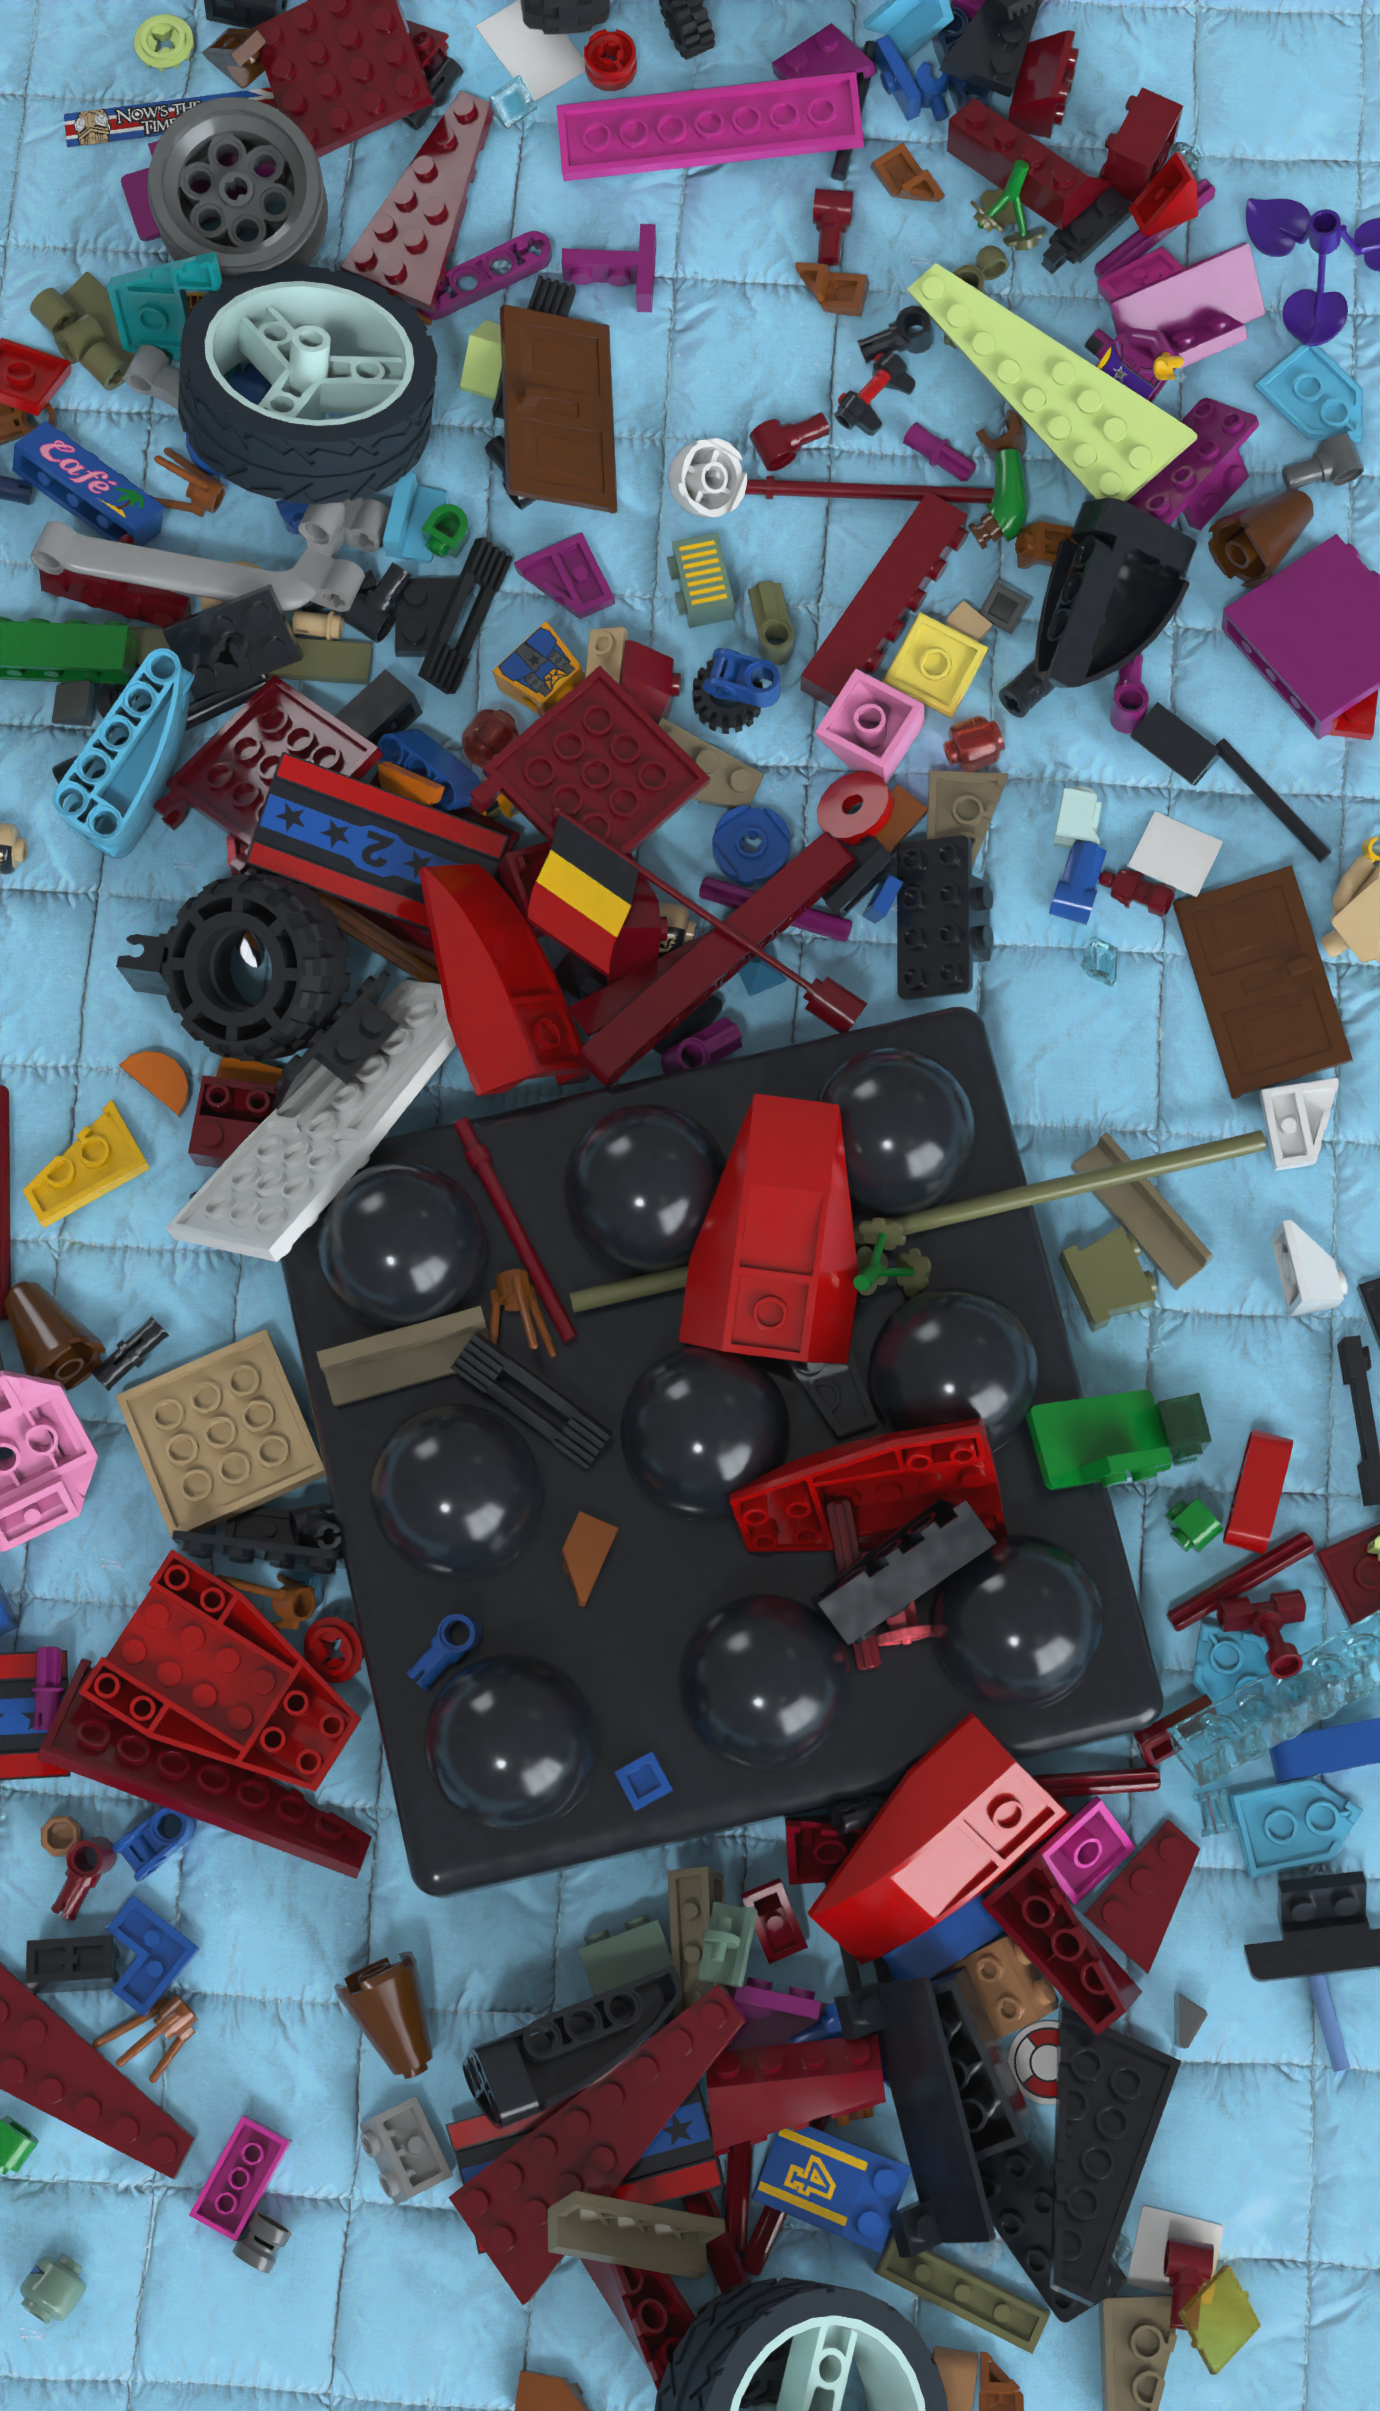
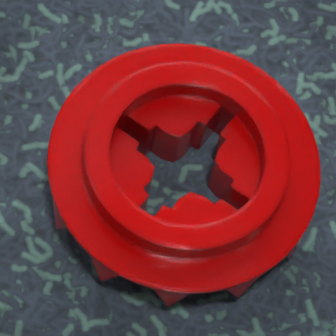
[304,1615,364,1683]

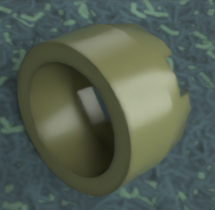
[976,246,1009,280]

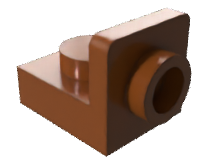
[1015,521,1077,569]

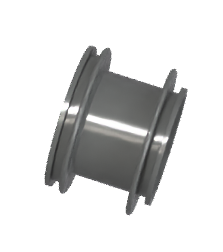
[148,97,328,283]

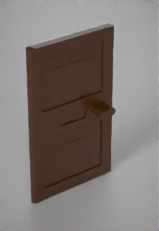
[500,304,618,514]
[1173,865,1353,1099]

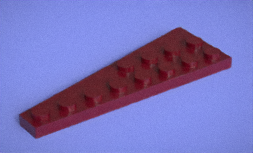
[37,1658,372,1879]
[448,1983,748,2305]

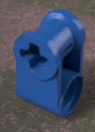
[702,648,781,708]
[112,1807,196,1882]

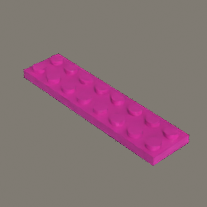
[556,72,864,181]

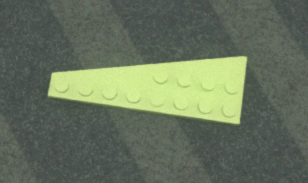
[907,263,1197,502]

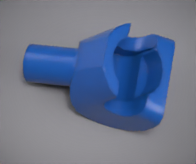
[914,61,950,121]
[275,499,309,535]

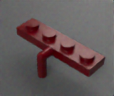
[39,534,192,628]

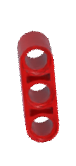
[1223,1428,1293,1555]

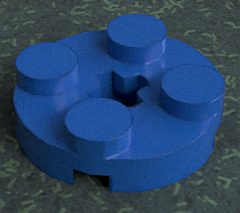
[712,805,790,887]

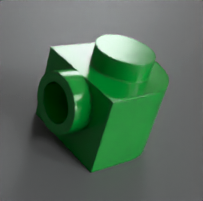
[421,504,469,559]
[1164,1498,1223,1553]
[0,2116,39,2174]

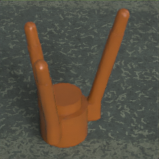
[154,447,226,517]
[488,1269,557,1358]
[216,1573,316,1630]
[92,1994,199,2083]

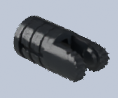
[999,659,1055,718]

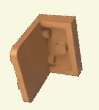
[934,1935,1059,2039]

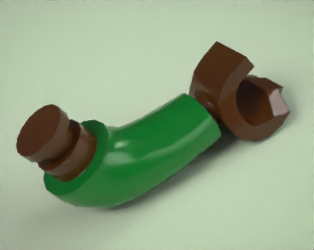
[968,410,1028,550]

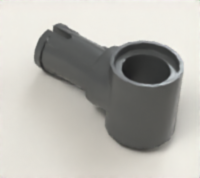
[1282,433,1364,489]

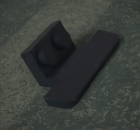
[1244,1871,1380,1982]

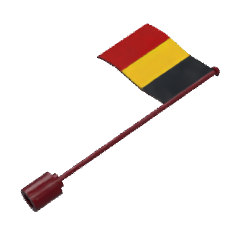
[526,805,868,1033]

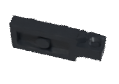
[1041,187,1132,274]

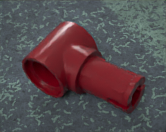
[813,188,853,266]
[749,412,830,472]
[51,1836,117,1921]
[1163,2237,1214,2331]

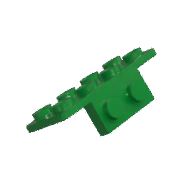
[1026,1390,1172,1490]

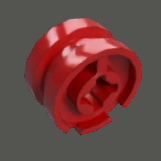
[584,29,637,91]

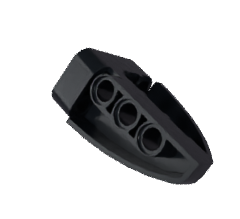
[1034,498,1197,688]
[462,1965,683,2129]

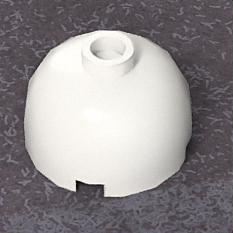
[668,438,747,518]

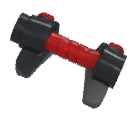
[834,351,915,436]

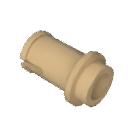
[292,609,344,641]

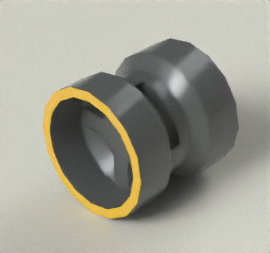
[232,2212,292,2274]

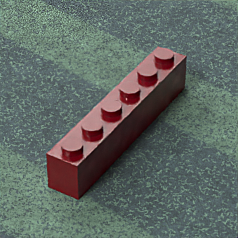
[800,491,969,708]

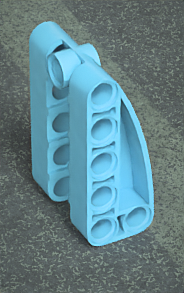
[52,648,195,859]

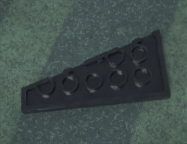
[1050,2006,1181,2307]

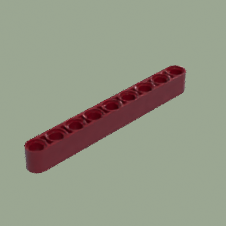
[576,832,857,1087]

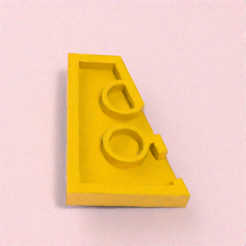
[22,1099,151,1228]

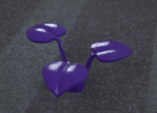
[1246,198,1380,347]

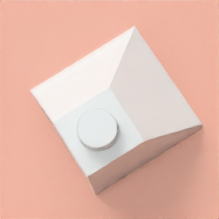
[1271,1219,1347,1317]

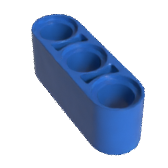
[377,729,482,811]
[1267,1718,1380,1783]
[881,1892,1004,1980]

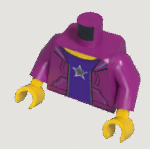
[1084,327,1184,403]

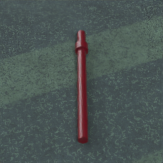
[453,1117,578,1343]

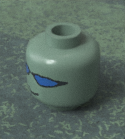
[20,2254,86,2324]

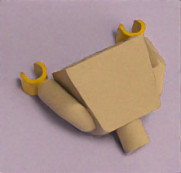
[1321,836,1380,963]

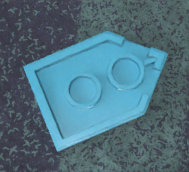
[1253,344,1363,442]
[1192,1623,1310,1752]
[1229,1777,1363,1879]

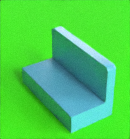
[864,0,954,63]
[383,471,447,564]

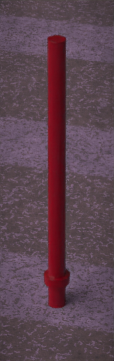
[745,476,994,504]

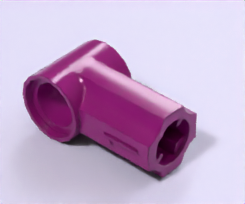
[661,1016,743,1074]

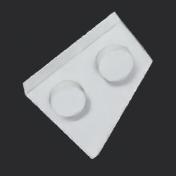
[1259,1078,1339,1171]

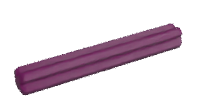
[1094,179,1216,279]
[699,877,852,942]

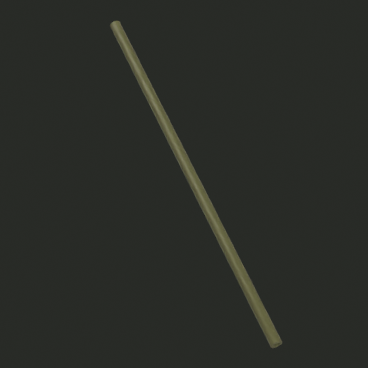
[569,1130,1266,1313]

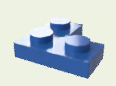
[106,1895,200,2018]

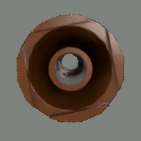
[1208,488,1314,588]
[4,1281,106,1391]
[334,1951,433,2079]

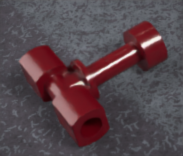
[1216,1589,1306,1679]

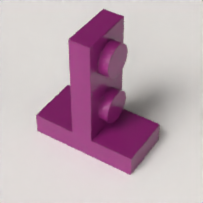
[561,224,657,313]

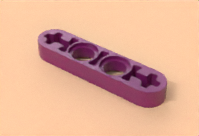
[417,231,552,320]

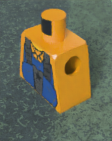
[492,621,585,715]

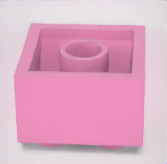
[815,669,925,784]

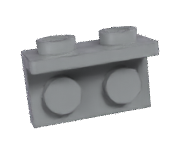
[360,2096,453,2205]

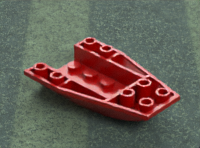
[419,864,591,1096]
[679,1093,858,1364]
[729,1418,1008,1552]
[78,1549,362,1792]
[807,1712,1075,1965]

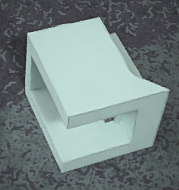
[1053,786,1102,849]

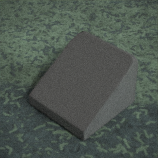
[979,579,1034,634]
[52,680,96,727]
[1174,1994,1208,2049]

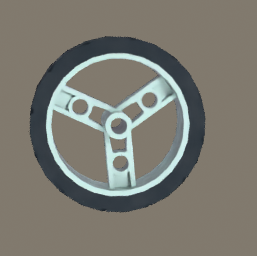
[178,265,438,505]
[654,2277,948,2411]

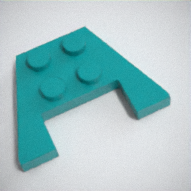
[107,252,242,383]

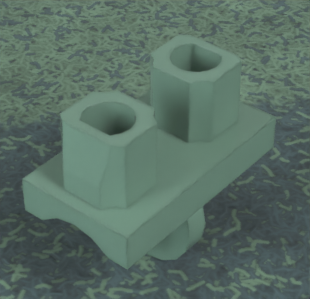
[698,1902,758,1987]

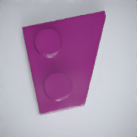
[771,23,875,80]
[514,533,615,619]

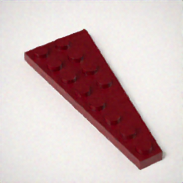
[0,1962,196,2179]

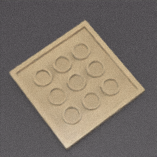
[115,1329,326,1543]

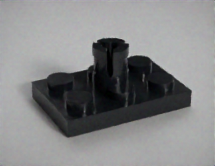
[162,584,304,700]

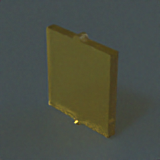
[1178,2265,1261,2375]

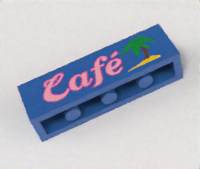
[12,421,165,547]

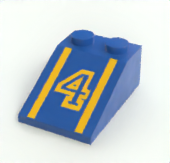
[751,2125,912,2253]

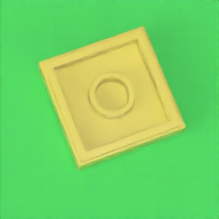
[882,612,989,719]

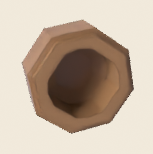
[41,1815,83,1857]

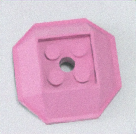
[0,1370,98,1552]

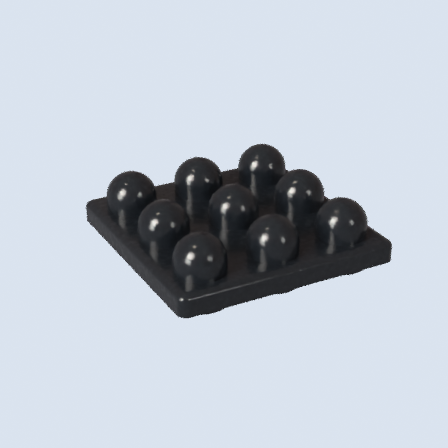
[280,1007,1164,1898]

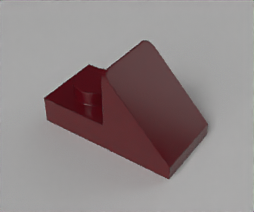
[740,1877,808,1964]

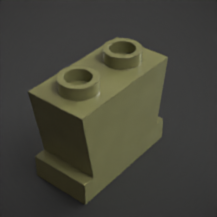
[1058,1225,1158,1332]

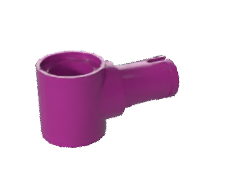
[1109,652,1149,734]

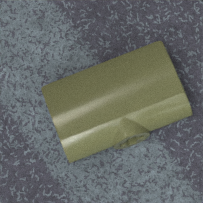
[30,272,135,391]

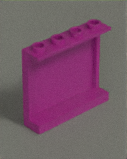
[1221,534,1380,740]

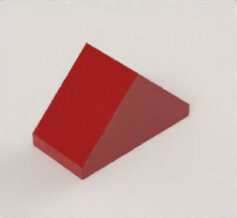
[1128,152,1198,237]

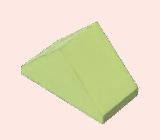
[460,320,502,400]

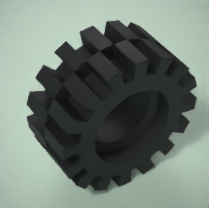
[659,0,715,60]
[692,659,763,734]

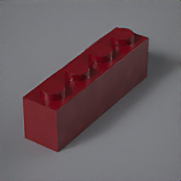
[947,98,1111,231]
[784,1814,868,1885]
[981,1851,1143,2036]
[706,2034,886,2157]
[579,2258,695,2392]

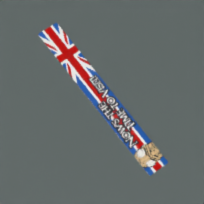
[64,87,278,147]

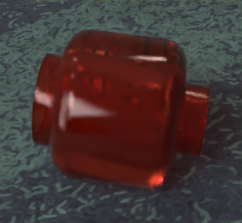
[461,709,519,768]
[943,715,1005,772]

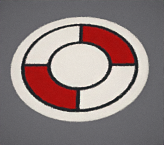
[1008,2021,1058,2105]

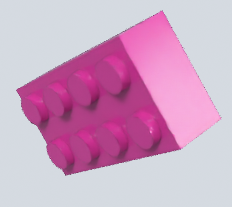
[189,2115,292,2241]

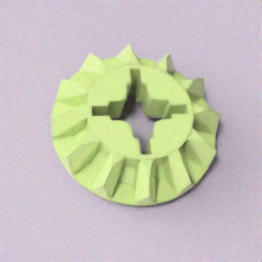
[134,14,195,73]

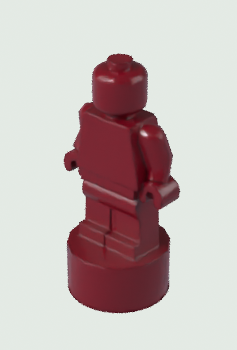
[1098,869,1176,918]

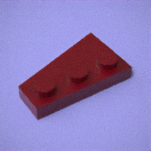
[1083,1819,1200,1974]

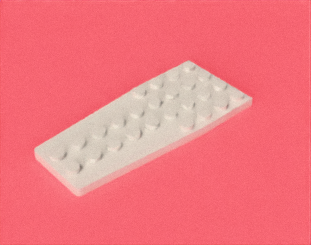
[165,980,456,1262]

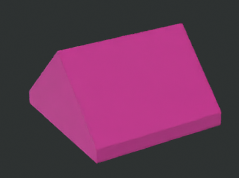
[1030,1796,1136,1905]

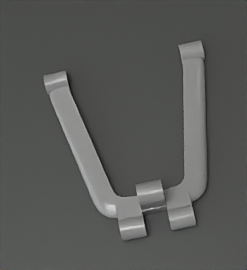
[30,345,390,612]

